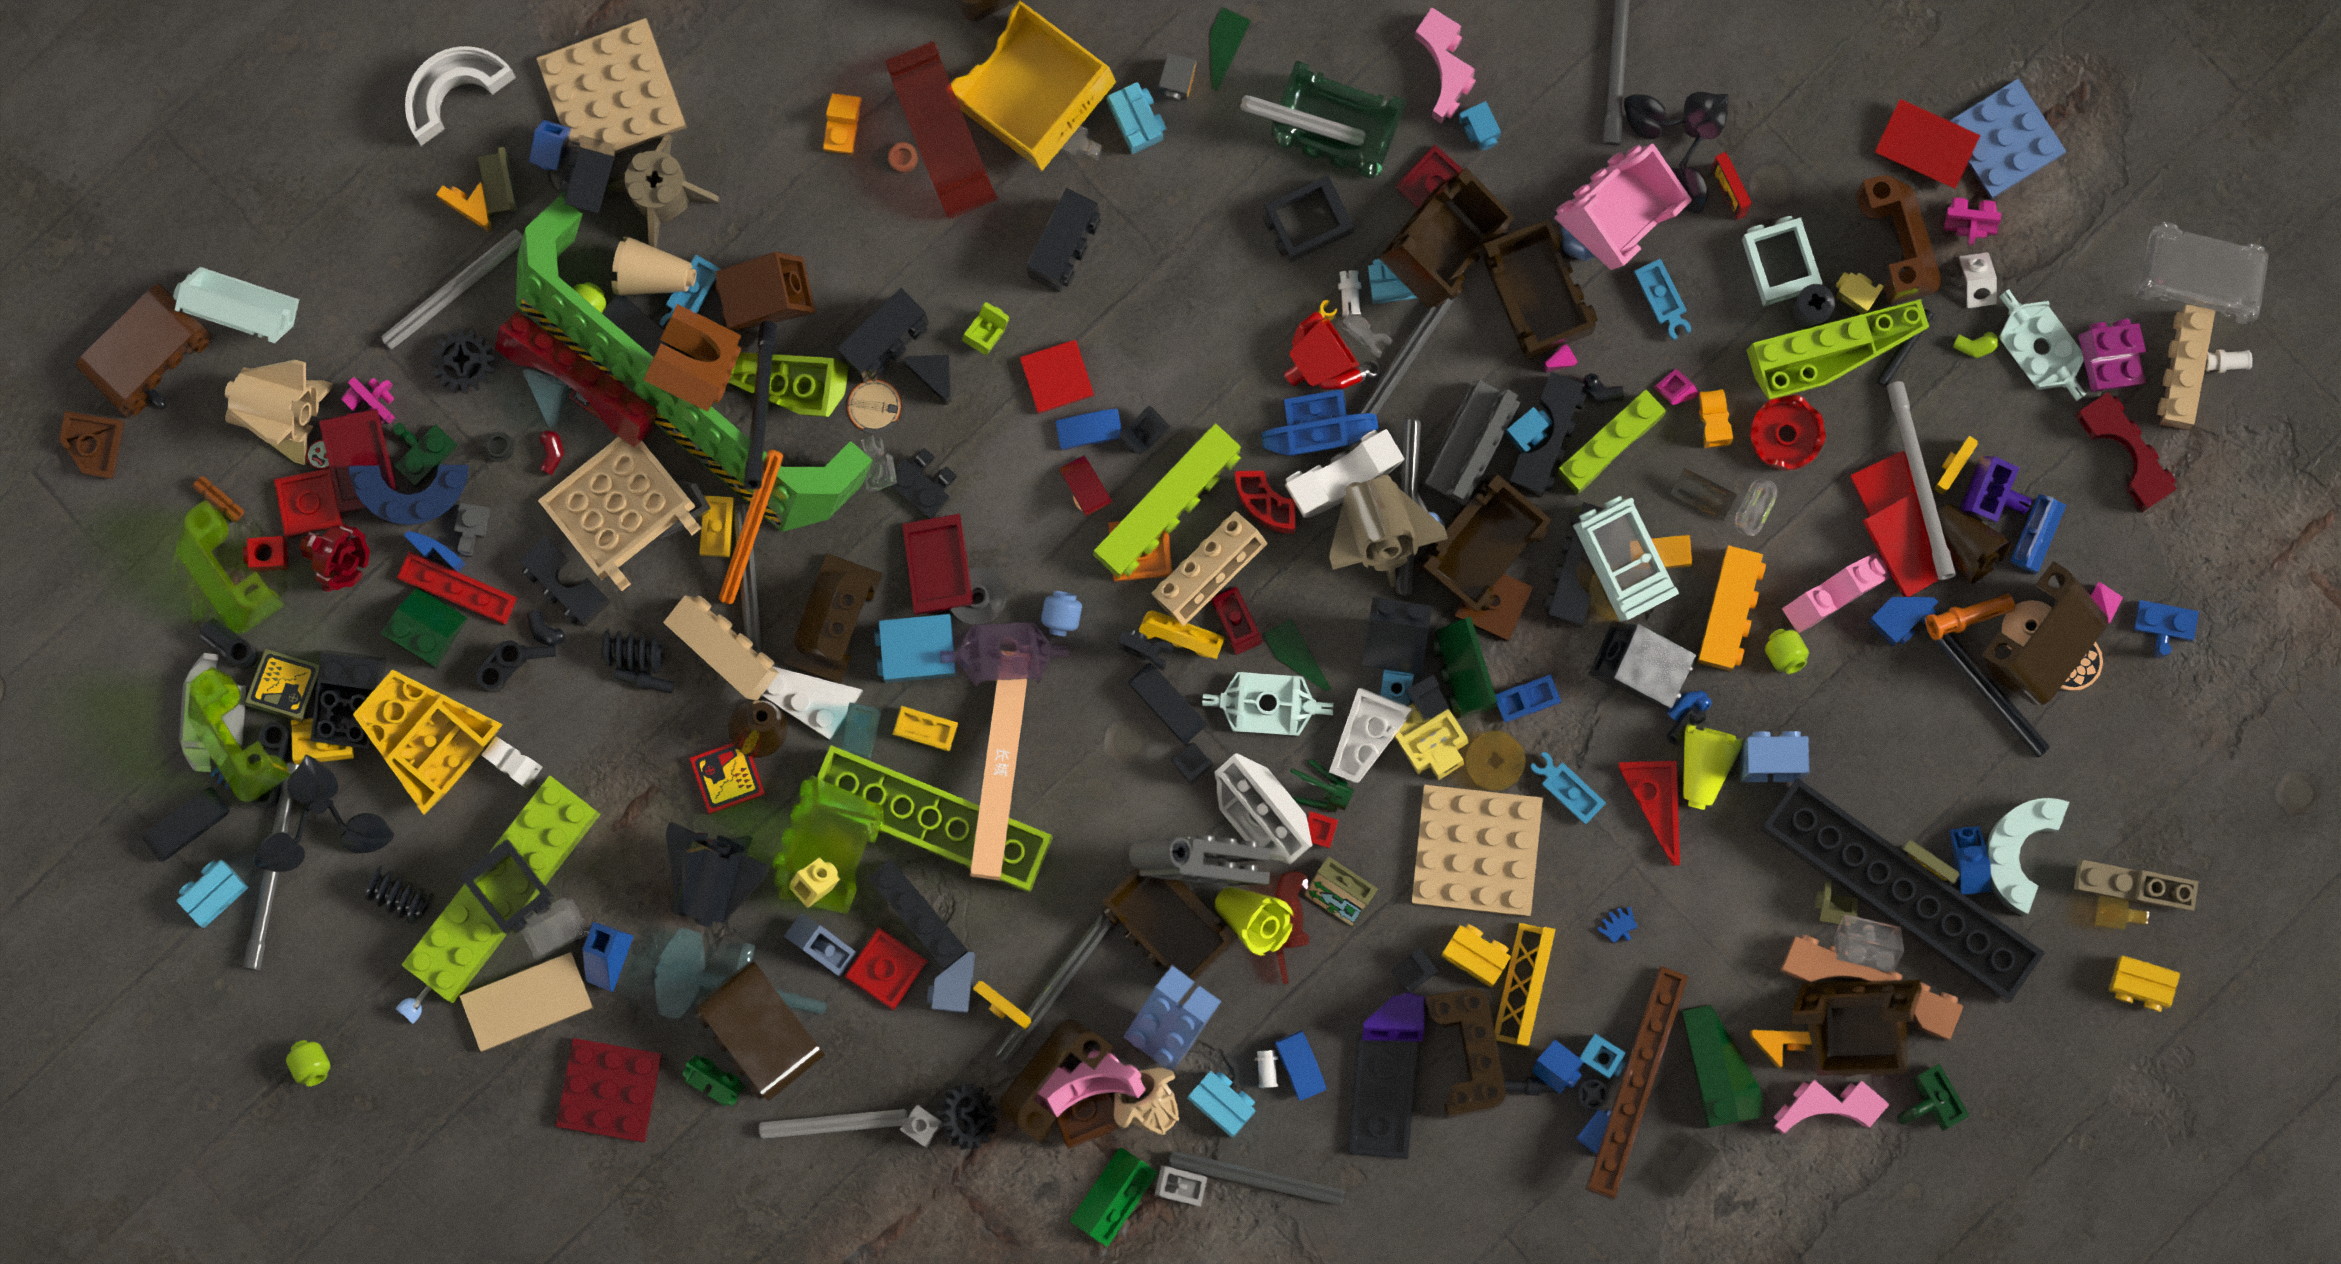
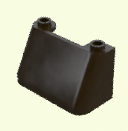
[1414,474,1551,612]

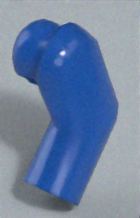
[1666,690,1712,721]

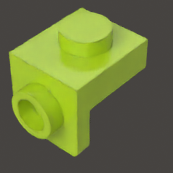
[962,302,1009,356]

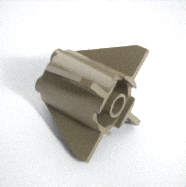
[605,134,720,248]
[1329,474,1448,587]

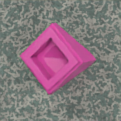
[1543,344,1578,372]
[1654,368,1699,405]
[2090,582,2123,624]

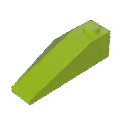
[728,352,849,417]

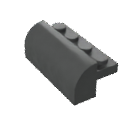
[1418,380,1520,506]

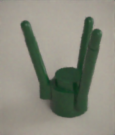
[1290,759,1354,813]

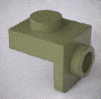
[1815,880,1858,927]

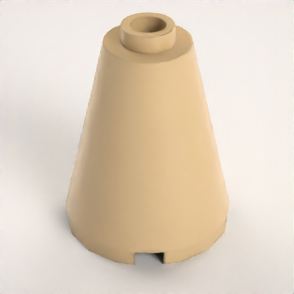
[612,237,696,296]

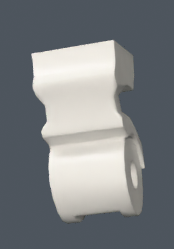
[481,736,543,789]

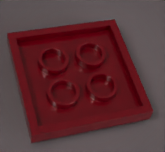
[556,1038,662,1143]

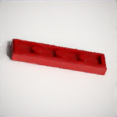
[397,551,518,625]

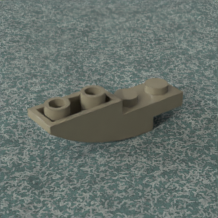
[2074,860,2199,911]

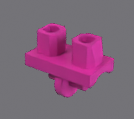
[1944,197,2001,246]
[341,377,395,424]

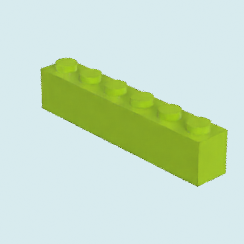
[1093,423,1241,579]

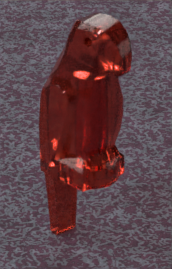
[1275,871,1310,984]

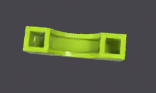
[1557,390,1666,495]

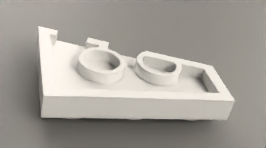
[761,666,863,740]
[1329,688,1415,783]

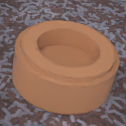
[888,142,918,173]

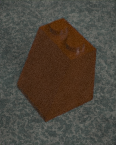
[715,252,816,331]

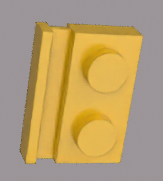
[291,718,354,764]

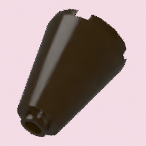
[1936,503,2012,584]
[728,699,788,758]

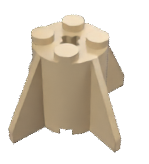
[225,360,333,465]

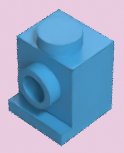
[1458,101,1501,151]
[1505,407,1553,453]
[1380,669,1414,706]
[1579,1034,1627,1079]

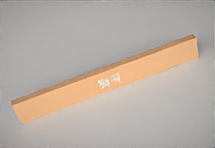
[970,650,1031,880]

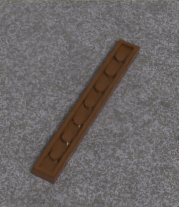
[1585,966,1689,1200]

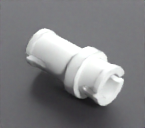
[1338,270,1361,317]
[2205,349,2252,373]

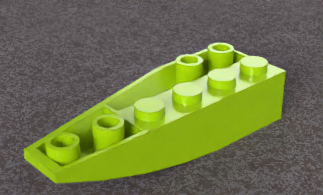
[1746,299,1929,400]

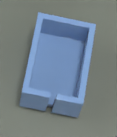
[1740,731,1809,782]
[1123,966,1221,1071]

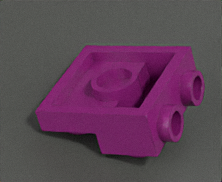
[2078,319,2146,392]

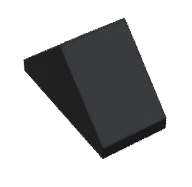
[903,355,951,405]

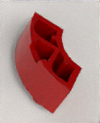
[1235,471,1295,534]

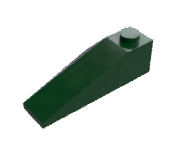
[1681,1005,1766,1129]

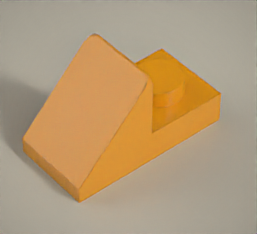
[823,93,861,155]
[436,182,492,232]
[1750,1030,1811,1069]

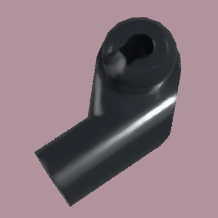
[1666,707,1706,745]

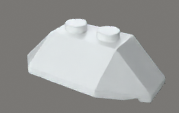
[1214,753,1312,864]

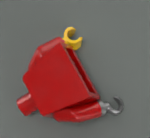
[1284,300,1380,390]

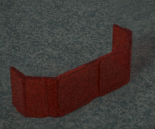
[885,41,998,219]

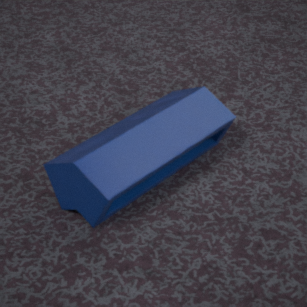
[2010,494,2066,574]

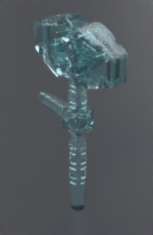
[655,928,827,1020]

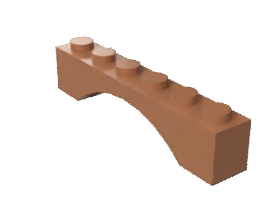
[1780,934,1964,1041]

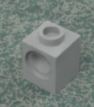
[900,1105,941,1148]

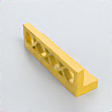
[1494,923,1556,1048]

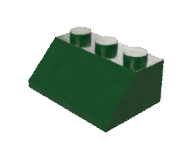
[1431,616,1497,719]

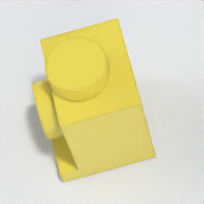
[1835,272,1884,314]
[788,858,840,908]

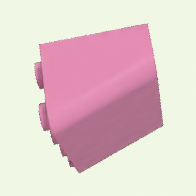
[1554,143,1692,270]

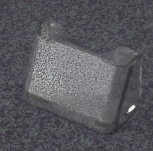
[2136,222,2269,326]

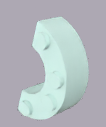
[1985,798,2069,916]

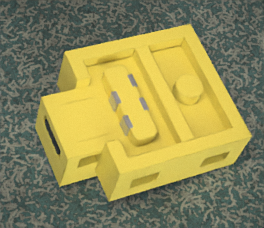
[1394,704,1468,780]

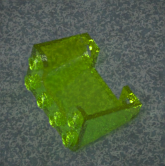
[176,500,285,634]
[187,667,292,802]
[773,775,884,914]

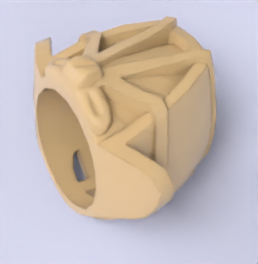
[1114,1068,1179,1135]

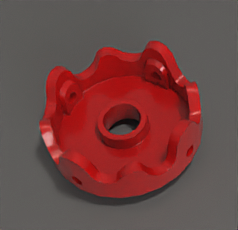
[1750,395,1826,471]

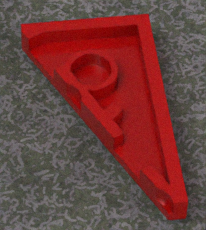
[1618,761,1680,866]

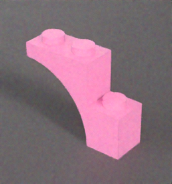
[1415,8,1476,124]
[1782,552,1892,634]
[1033,1049,1146,1117]
[1773,1080,1889,1134]

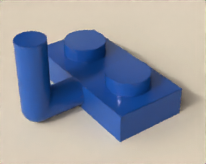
[2133,600,2199,659]

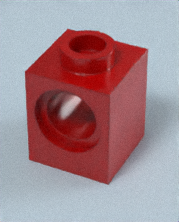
[243,536,289,572]

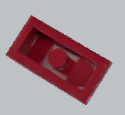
[1211,586,1262,655]

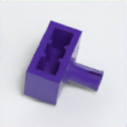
[1959,456,2031,522]

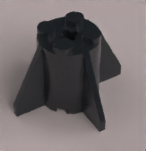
[666,822,770,927]

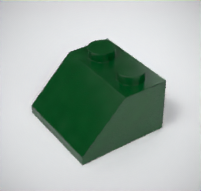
[381,588,468,669]

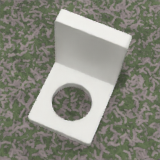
[1960,252,1997,308]

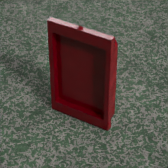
[319,408,397,513]
[902,513,973,615]

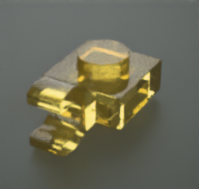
[2094,895,2149,930]

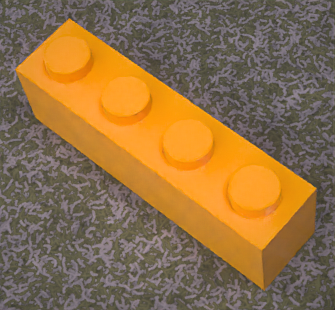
[1697,545,1766,672]

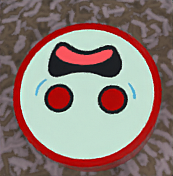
[307,440,330,470]

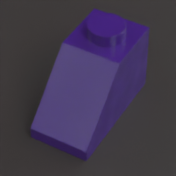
[1362,993,1424,1041]

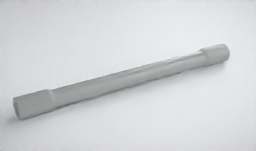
[1887,381,1956,580]

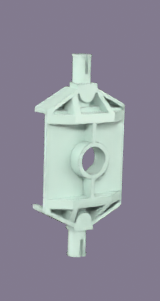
[1999,290,2087,401]
[1202,672,1334,737]

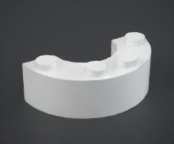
[405,46,516,146]
[1285,429,1404,518]

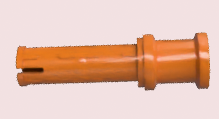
[1926,593,2015,641]

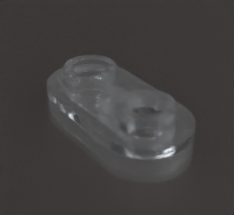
[1735,478,1777,536]

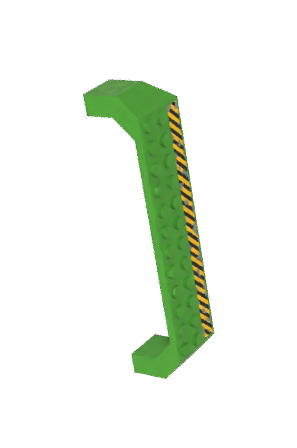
[516,195,873,532]

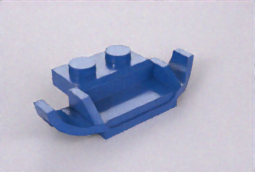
[1261,389,1379,457]

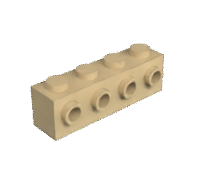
[2157,304,2216,430]
[1151,511,1267,627]
[663,595,779,700]

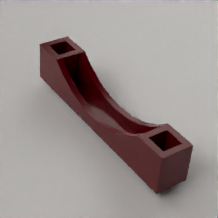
[495,311,657,448]

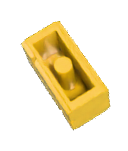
[1441,924,1511,988]
[2109,955,2180,1012]

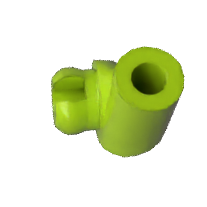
[1953,332,1998,358]

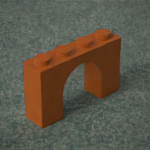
[643,304,742,412]

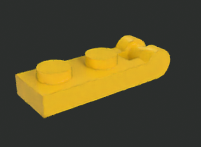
[1139,610,1225,659]

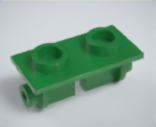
[681,1055,746,1107]

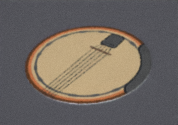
[846,379,902,434]

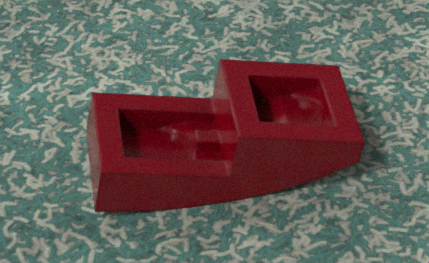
[1059,455,1112,516]

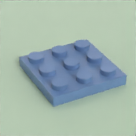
[1950,78,2067,199]

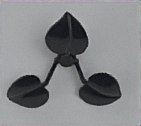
[1624,92,1729,213]
[253,754,394,872]

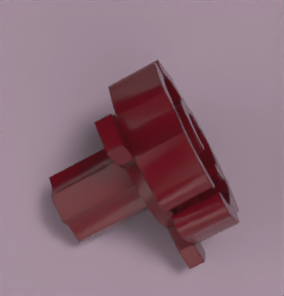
[299,524,370,592]

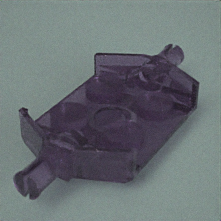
[940,622,1070,686]

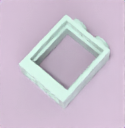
[1742,216,1823,307]

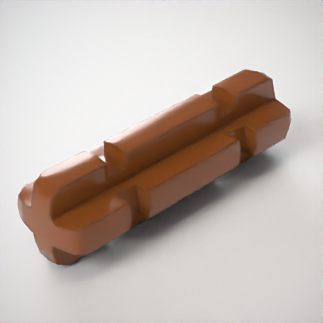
[193,476,245,522]

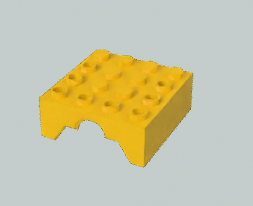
[945,1,1116,171]

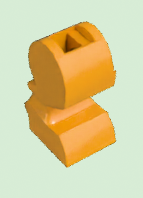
[1699,389,1733,449]

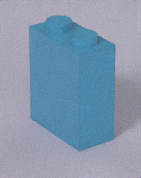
[874,614,956,683]

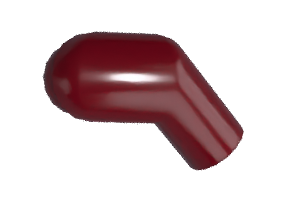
[539,430,565,476]

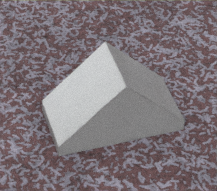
[1155,1165,1207,1206]

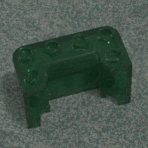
[1271,60,1407,179]

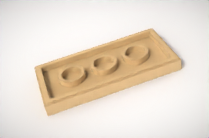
[460,952,593,1052]

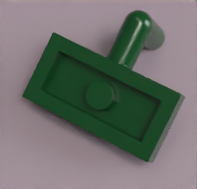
[393,423,458,487]
[1897,1063,1970,1132]

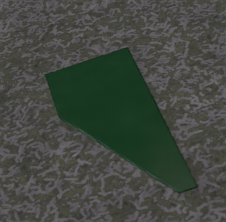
[1211,7,1251,91]
[1263,619,1331,691]

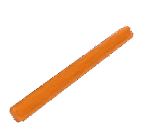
[719,449,783,604]

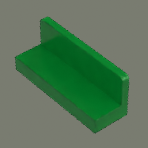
[1070,1147,1158,1247]

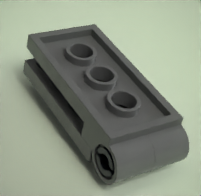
[1129,835,1271,886]

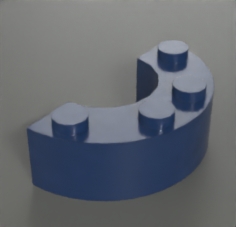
[349,465,469,525]

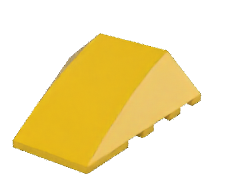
[353,669,503,815]

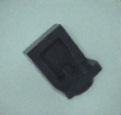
[1119,406,1171,455]

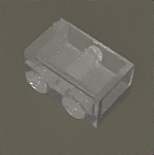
[521,898,590,961]
[1834,914,1904,973]

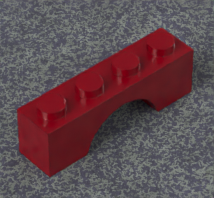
[2075,392,2177,513]

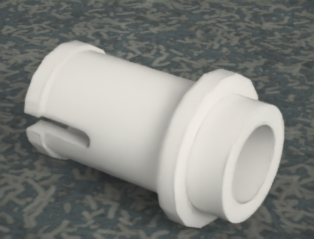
[1255,1050,1278,1088]

